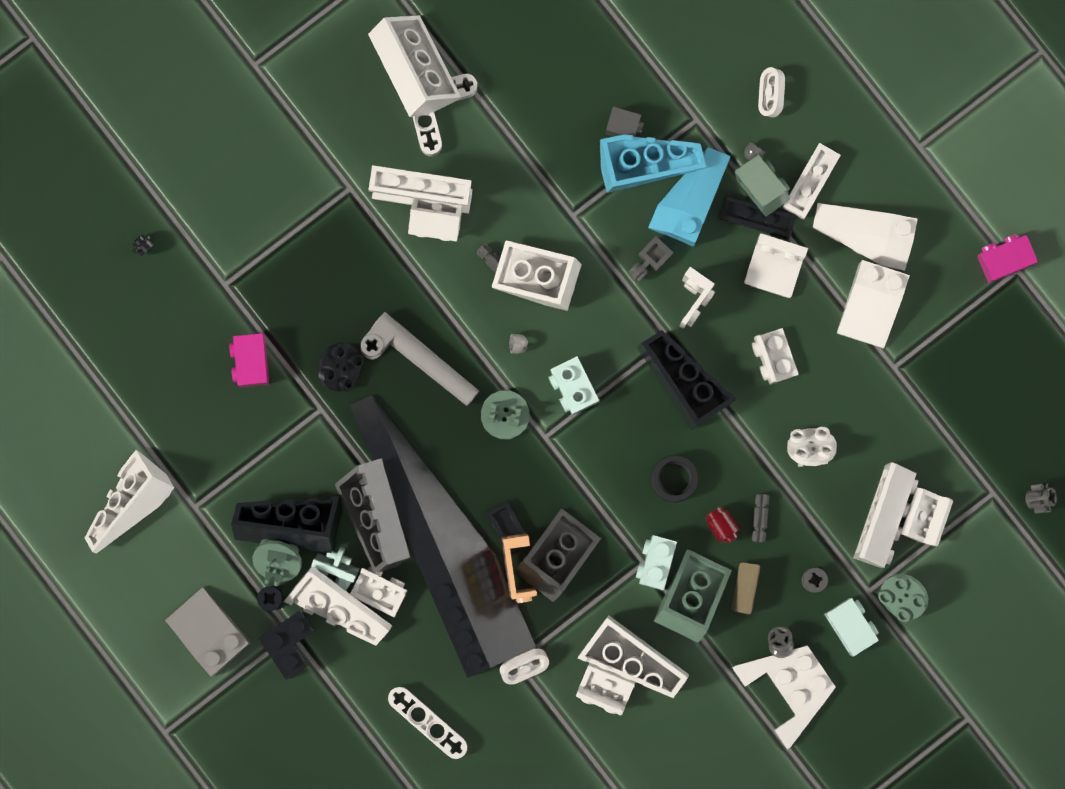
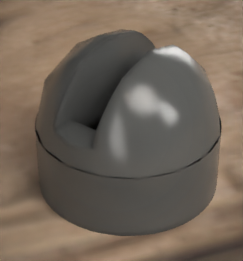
[744,141,766,161]

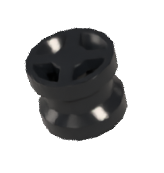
[257,586,284,611]

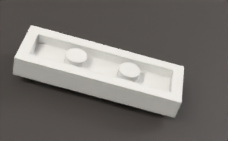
[782,143,841,220]

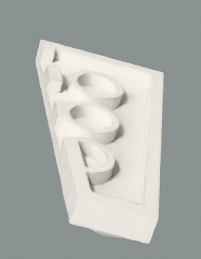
[284,566,392,646]

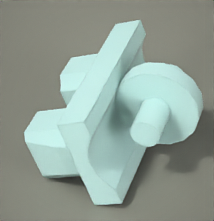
[311,547,360,591]

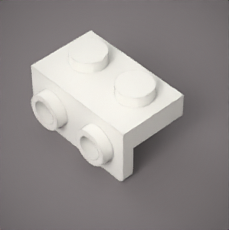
[901,487,953,547]
[350,566,408,617]
[576,662,635,715]

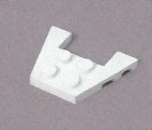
[732,646,836,749]

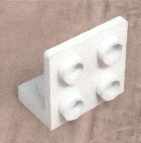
[744,233,808,298]
[680,267,715,329]

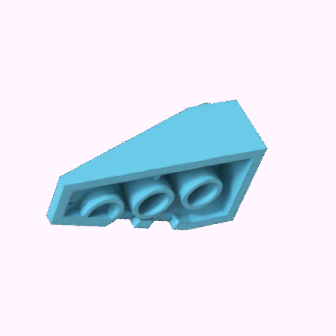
[600,134,706,193]

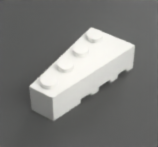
[578,615,689,698]

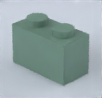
[735,155,790,216]

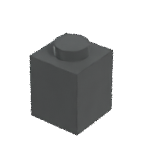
[605,107,644,137]

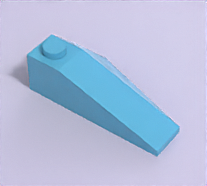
[648,147,731,247]

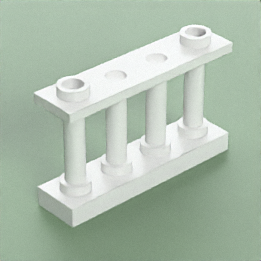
[369,165,473,214]

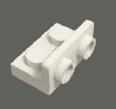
[752,328,799,385]

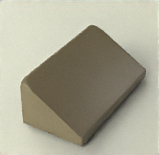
[731,563,761,614]

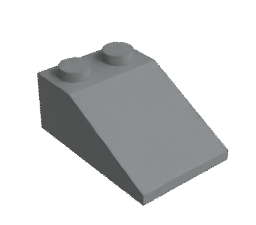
[165,587,252,677]

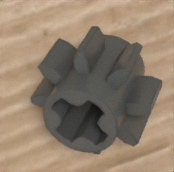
[1025,483,1057,514]

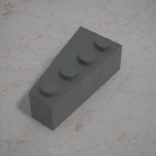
[335,458,410,574]

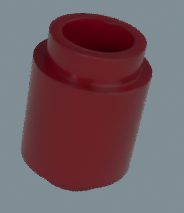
[705,506,740,544]

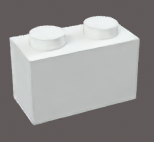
[408,198,462,241]

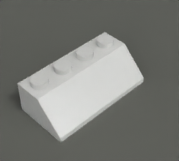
[368,15,461,117]
[853,462,918,568]

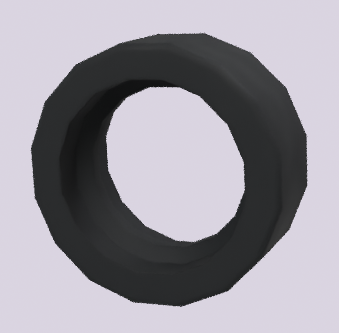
[651,455,699,503]

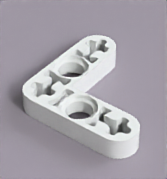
[412,74,477,156]

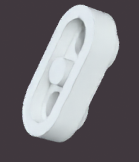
[758,67,785,118]
[500,649,549,684]

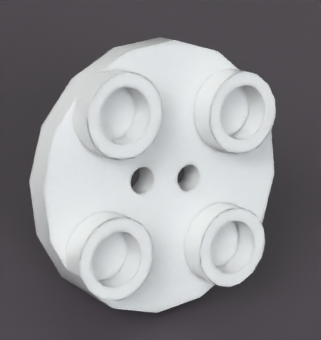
[787,427,837,467]

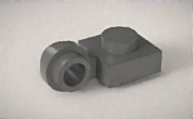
[629,236,673,282]

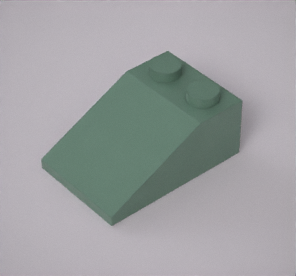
[654,549,732,643]

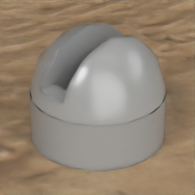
[509,334,528,354]

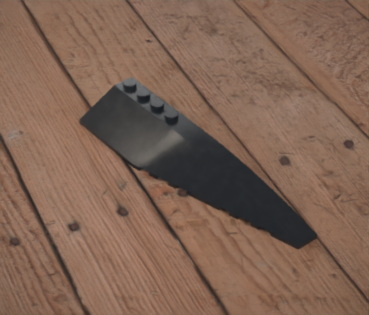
[350,396,536,678]

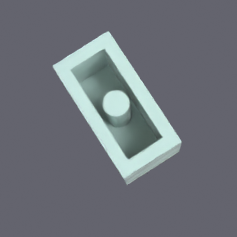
[824,598,879,656]

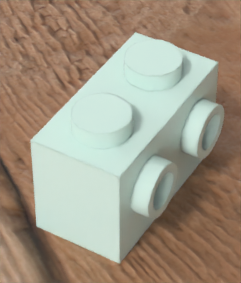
[548,357,599,415]
[636,535,677,590]

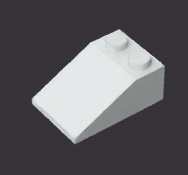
[492,241,582,311]
[837,260,910,349]

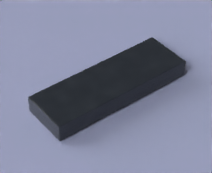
[718,195,796,239]

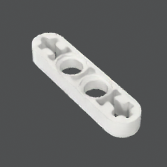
[388,687,467,759]

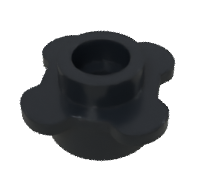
[132,233,155,256]

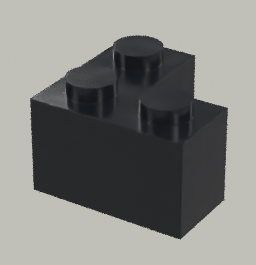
[258,610,316,680]

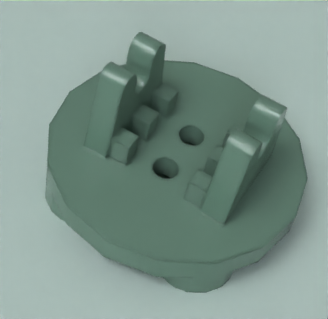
[481,390,530,439]
[252,539,302,586]
[878,574,929,622]

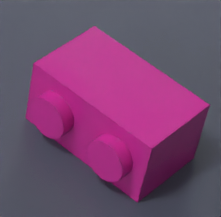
[977,234,1038,283]
[229,333,269,388]

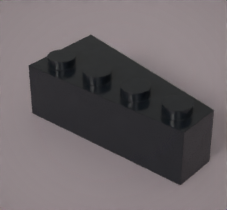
[637,330,737,430]
[231,496,342,553]

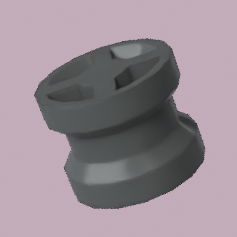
[801,568,828,593]
[768,627,794,658]

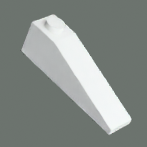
[813,203,917,271]
[85,450,174,553]

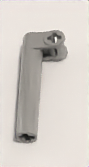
[361,312,479,406]

